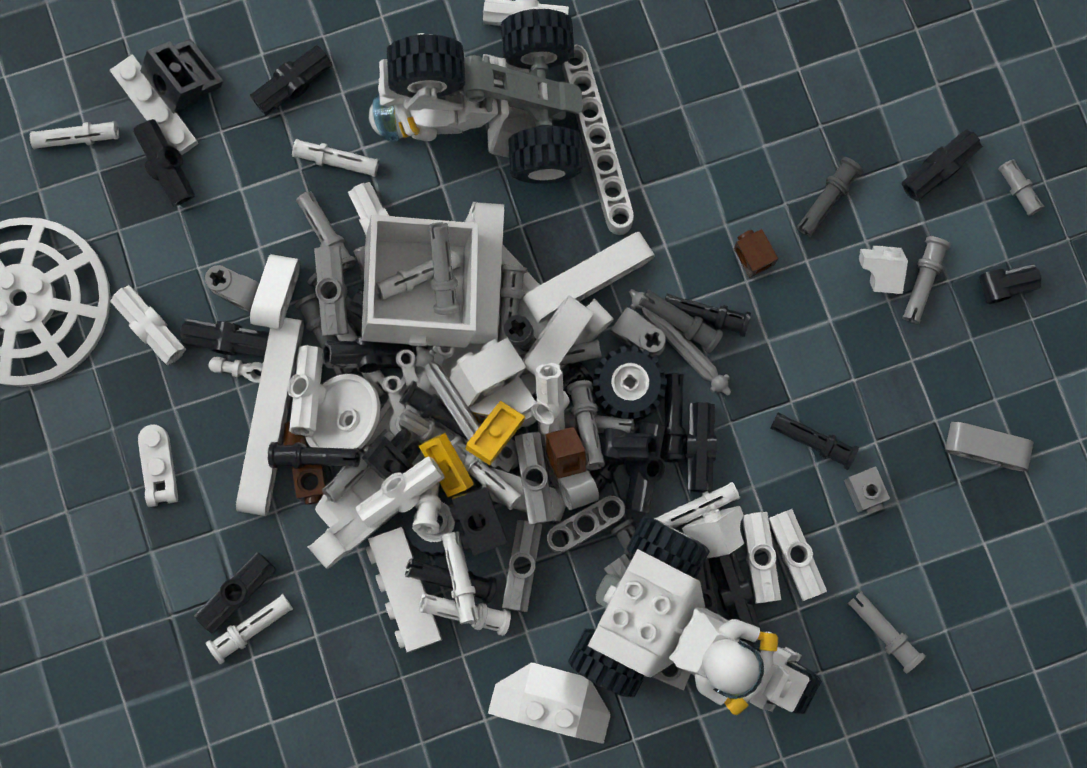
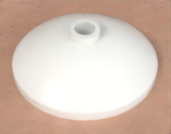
[305,374,380,450]

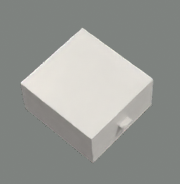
[361,215,478,348]

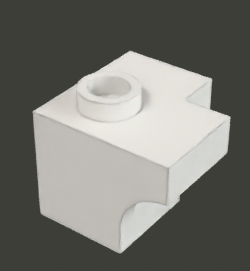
[859,246,908,294]
[682,506,744,559]

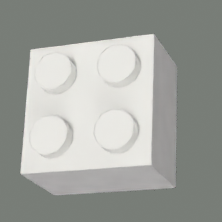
[449,337,526,409]

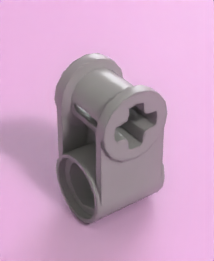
[205,265,259,312]
[610,307,665,358]

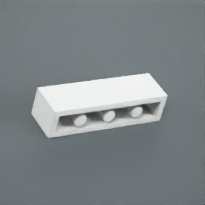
[366,527,442,652]

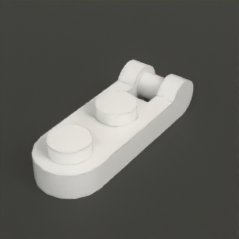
[138,425,178,507]

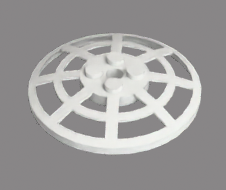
[0,217,111,387]

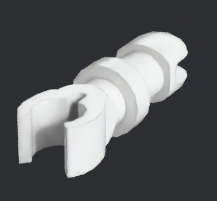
[208,357,263,383]

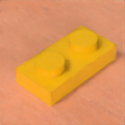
[466,400,525,465]
[419,433,474,497]

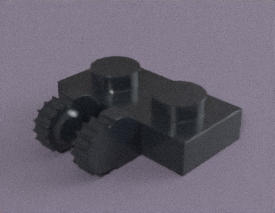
[362,429,421,481]

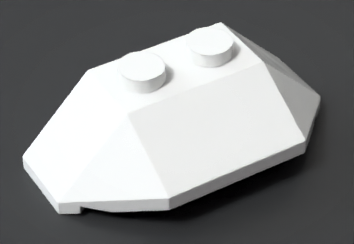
[488,662,611,744]

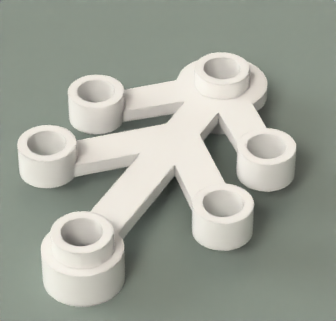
[382,346,455,437]

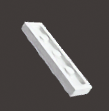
[110,54,199,155]

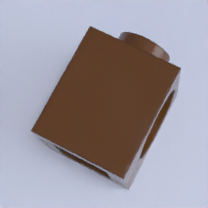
[733,229,778,278]
[546,427,586,479]
[292,465,328,505]

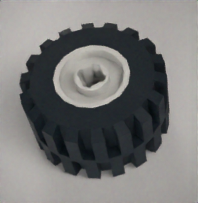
[592,346,667,421]

